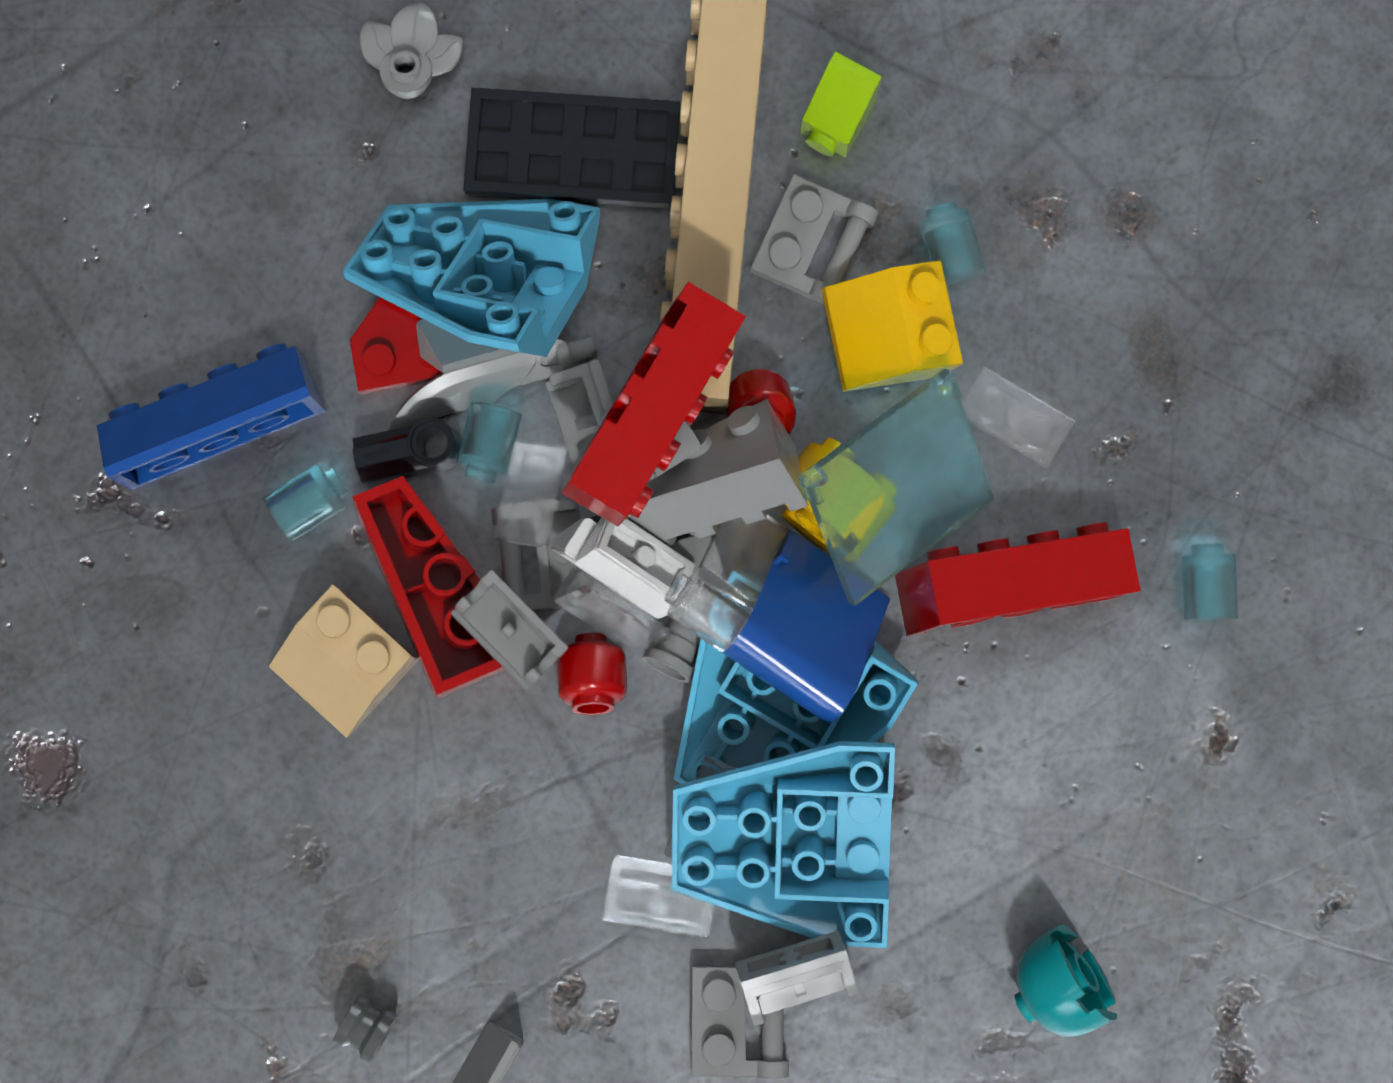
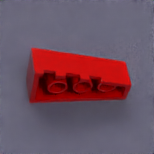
[561,281,746,527]

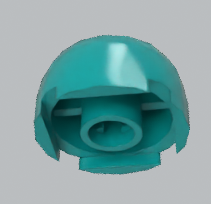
[1014,924,1117,1037]

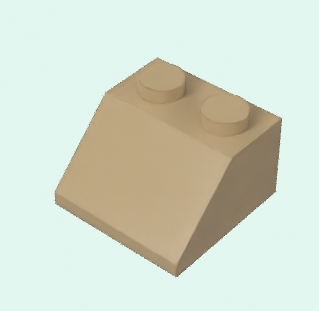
[269,584,418,738]

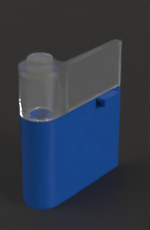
[664,514,890,724]

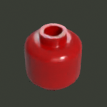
[726,369,796,434]
[557,633,627,715]

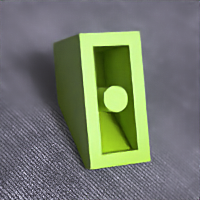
[800,51,882,158]

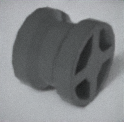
[333,994,398,1063]

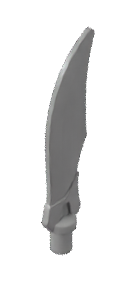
[388,336,597,431]

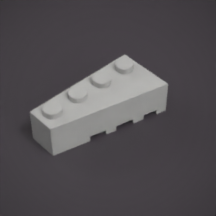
[578,399,808,548]

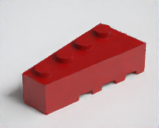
[352,476,505,700]
[895,522,1141,637]

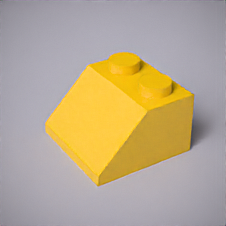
[821,261,963,392]

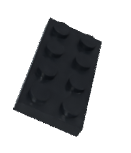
[463,87,680,209]

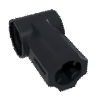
[352,418,463,484]

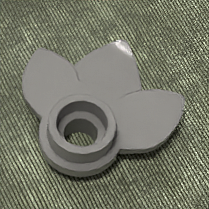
[360,2,463,99]

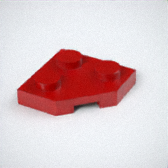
[349,297,442,394]

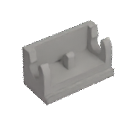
[545,358,613,469]
[450,569,568,691]
[735,931,859,1026]

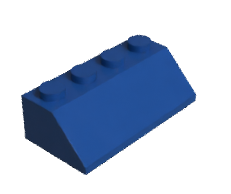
[97,343,326,490]

